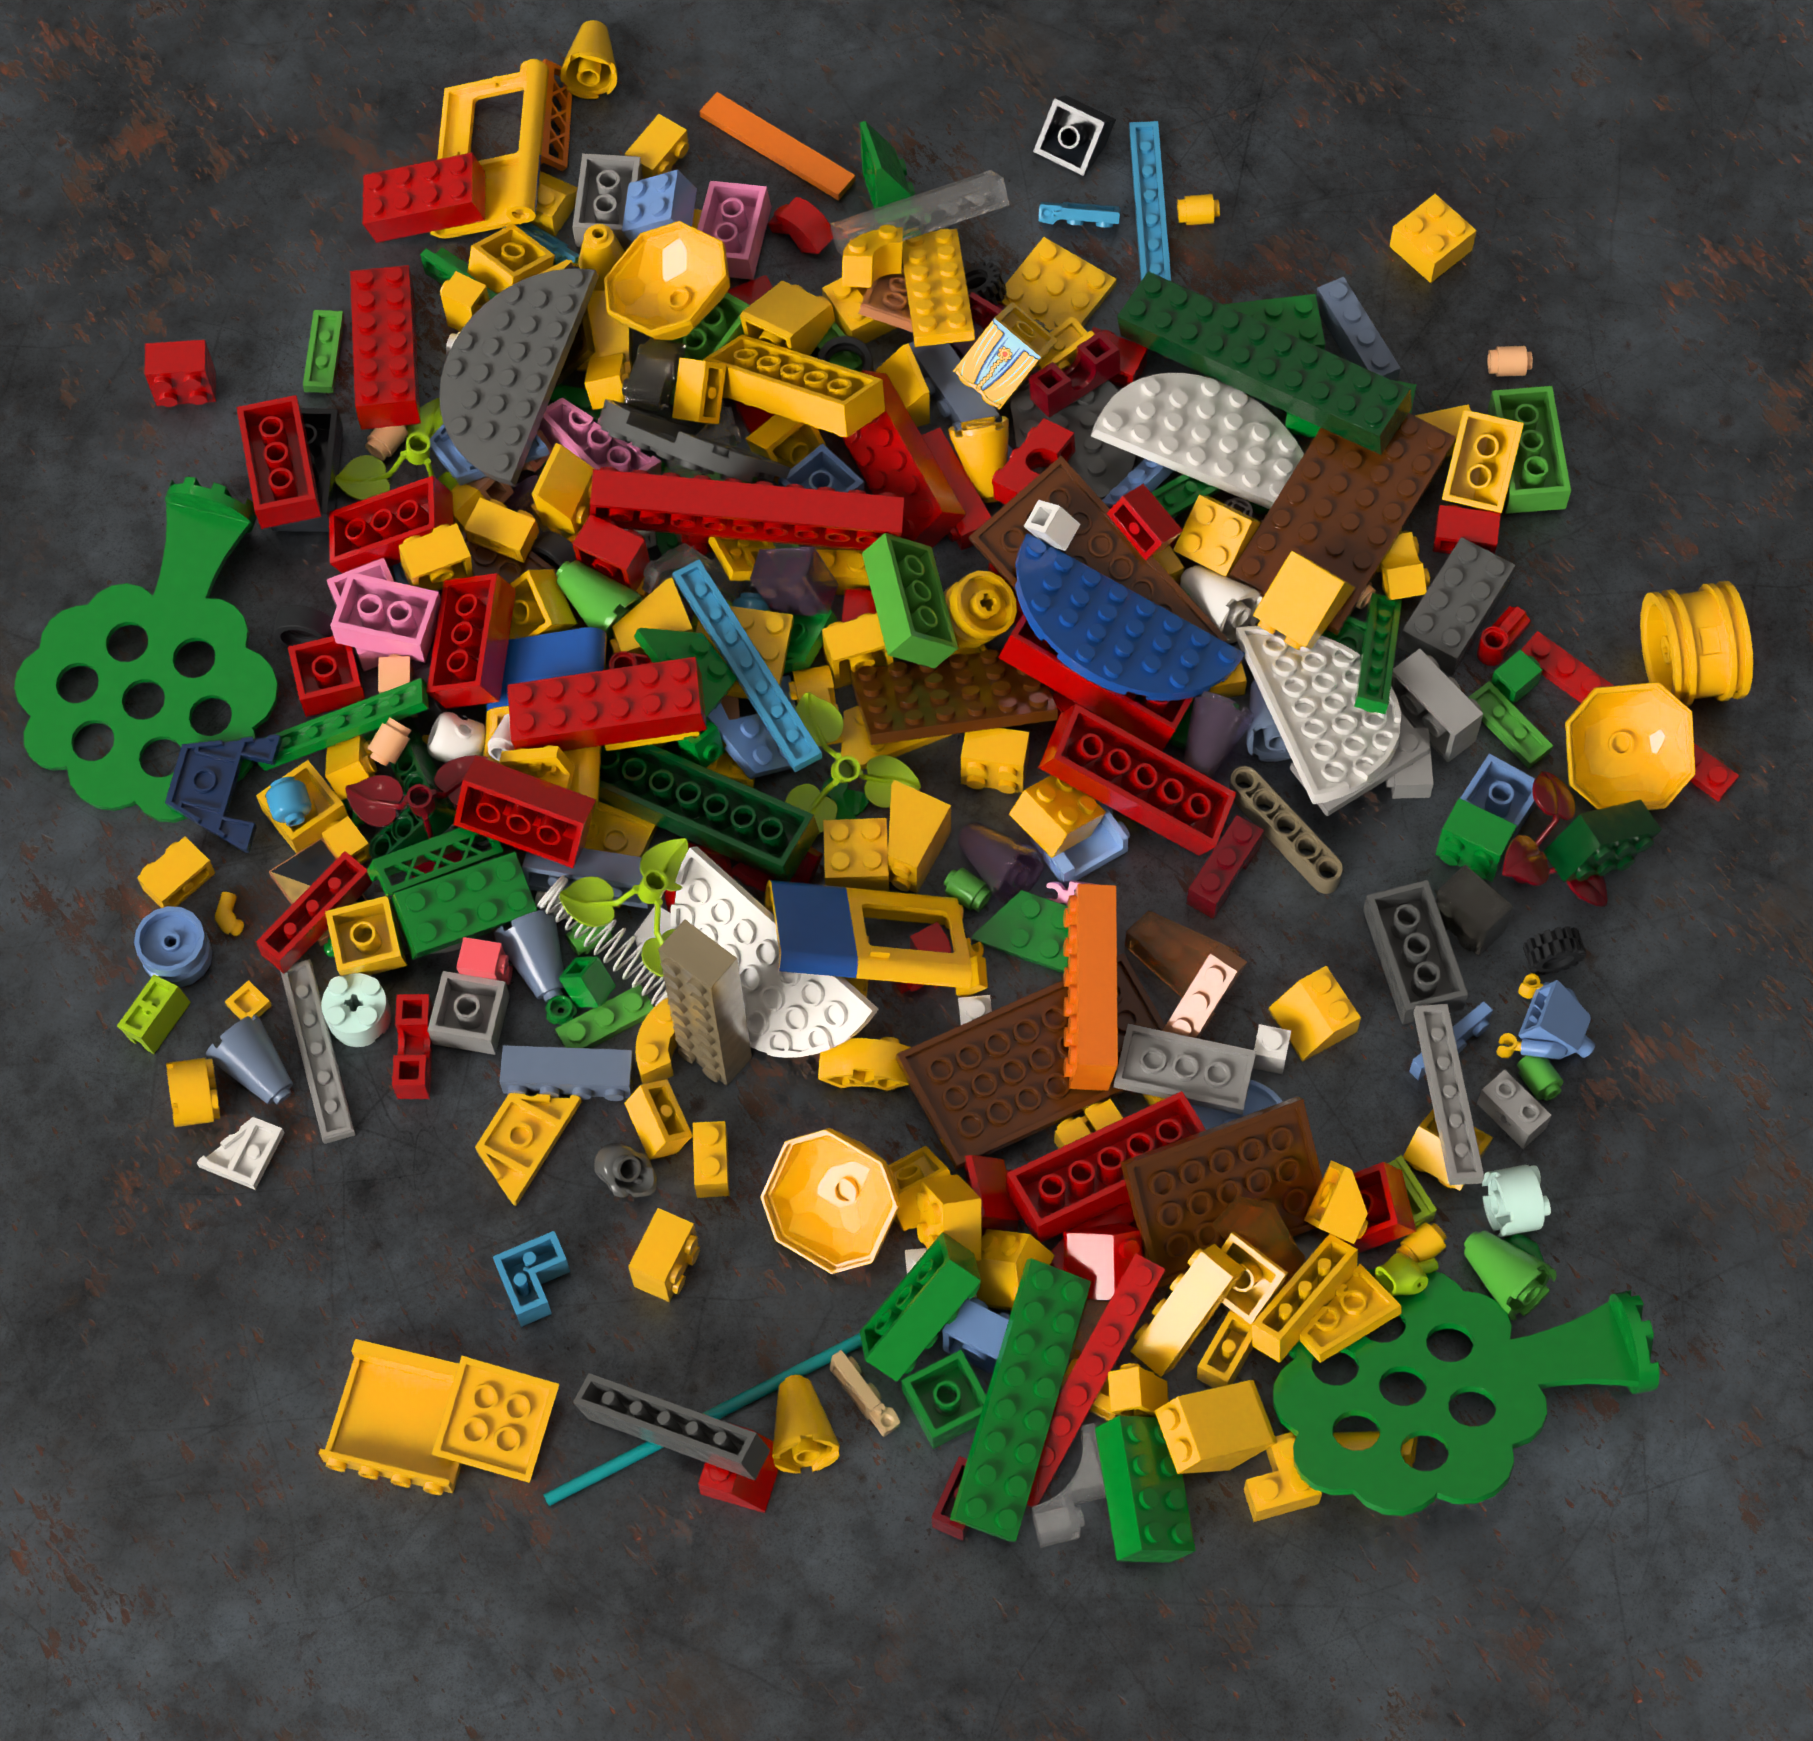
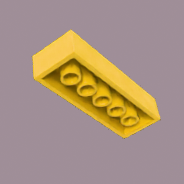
[703,334,885,437]

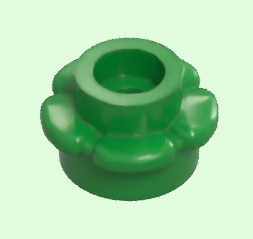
[545,995,577,1025]

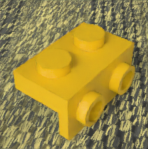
[1037,316,1095,371]
[499,745,575,790]

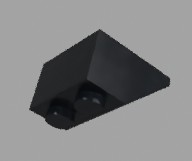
[1033,95,1116,176]

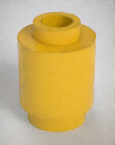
[1177,194,1220,225]
[1396,1222,1447,1263]

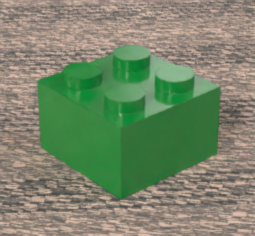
[1435,798,1517,882]
[901,1350,986,1449]

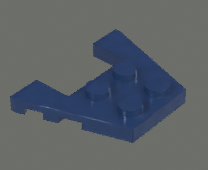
[165,734,283,853]

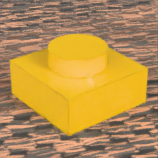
[225,980,272,1020]

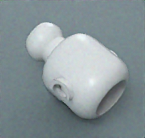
[427,712,485,763]

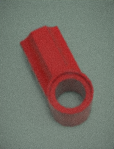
[1477,606,1531,666]

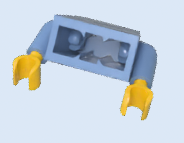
[1496,973,1595,1060]

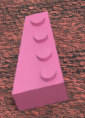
[538,398,662,475]

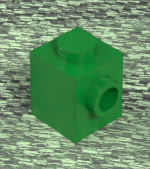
[1491,649,1543,705]
[677,720,725,768]
[559,957,616,1008]

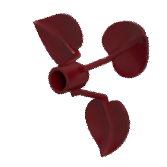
[345,755,489,878]
[1502,771,1608,907]

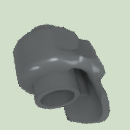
[594,1143,657,1197]

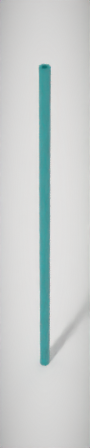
[543,1333,862,1506]

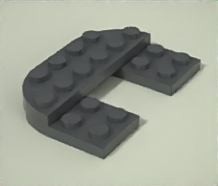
[597,399,791,483]

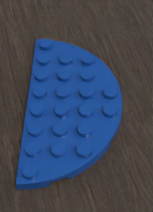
[1015,533,1245,701]

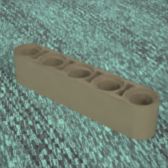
[1229,766,1343,894]

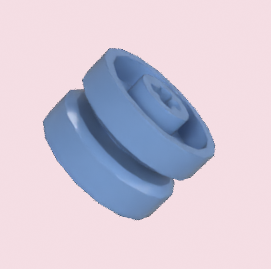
[134,906,213,988]

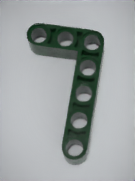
[369,716,456,859]

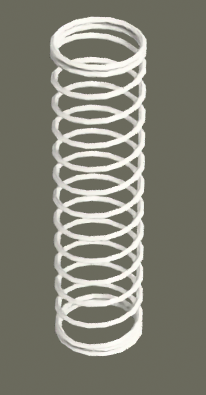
[537,875,668,1006]

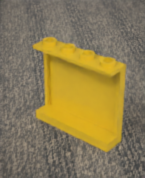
[319,1339,462,1495]

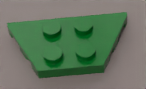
[778,580,837,674]
[634,628,737,720]
[972,890,1069,974]

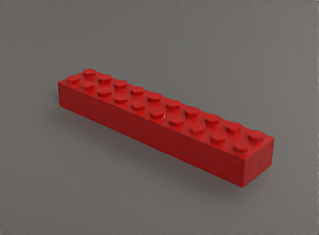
[590,467,904,551]

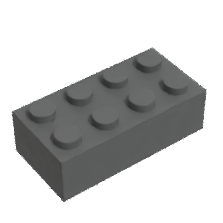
[1398,537,1516,676]
[1363,880,1468,1025]

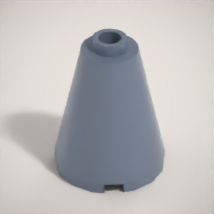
[1246,680,1291,762]
[494,910,565,1002]
[205,1014,293,1105]

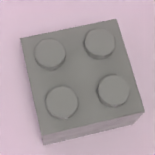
[428,971,510,1055]

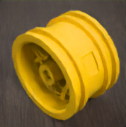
[1640,581,1753,707]

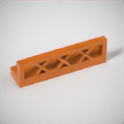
[540,59,572,171]

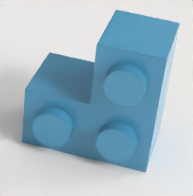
[493,1231,570,1327]

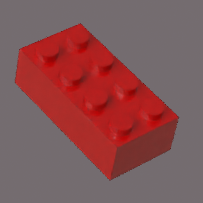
[362,153,485,243]
[236,395,322,529]
[329,476,454,573]
[426,573,516,708]
[453,756,596,868]

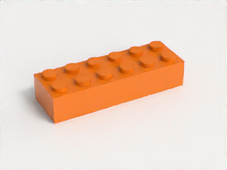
[1063,884,1118,1091]

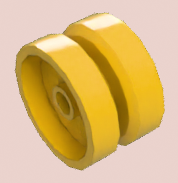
[944,570,1017,648]

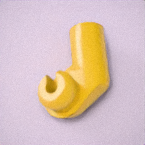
[215,892,244,936]

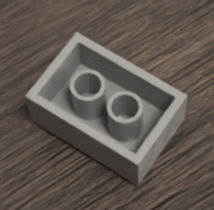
[572,153,643,250]
[1391,649,1483,762]

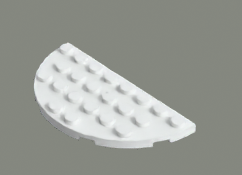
[1091,373,1304,509]
[1235,626,1401,804]
[671,846,879,1058]

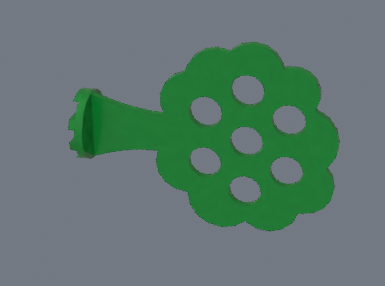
[14,477,279,823]
[1273,1269,1659,1516]

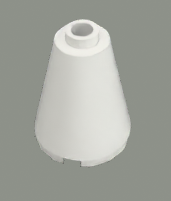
[1180,565,1263,644]

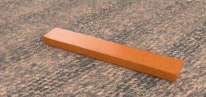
[699,92,856,201]

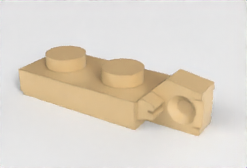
[830,1350,901,1437]

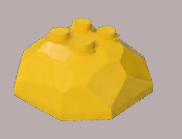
[604,221,730,340]
[1565,682,1695,810]
[760,1128,900,1274]

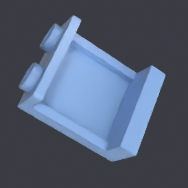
[1030,798,1130,887]

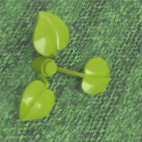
[335,398,458,501]
[785,692,921,834]
[559,838,689,977]

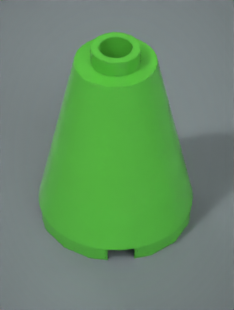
[556,560,642,642]
[1464,1230,1557,1321]

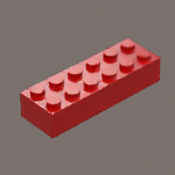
[350,265,421,430]
[842,370,966,548]
[998,614,1194,751]
[507,657,707,751]
[1038,704,1236,856]
[1006,1091,1206,1243]

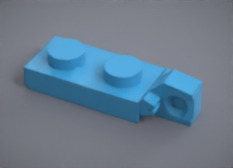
[1039,202,1121,228]
[504,222,579,265]

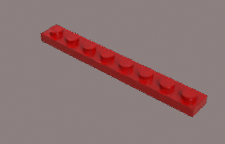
[1521,631,1739,802]
[1027,1253,1166,1510]

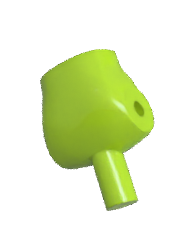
[1375,1252,1438,1296]

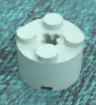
[321,973,391,1047]
[1482,1164,1551,1237]

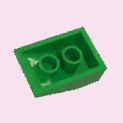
[860,121,915,220]

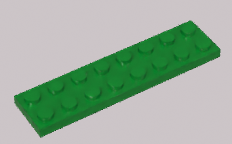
[950,1258,1091,1542]

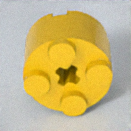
[166,1057,220,1127]

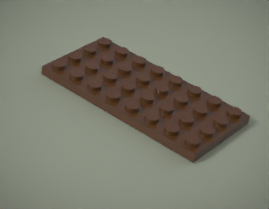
[1230,413,1456,636]
[969,456,1227,642]
[895,953,1165,1170]

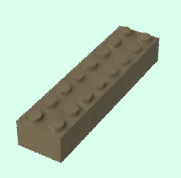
[658,919,752,1086]

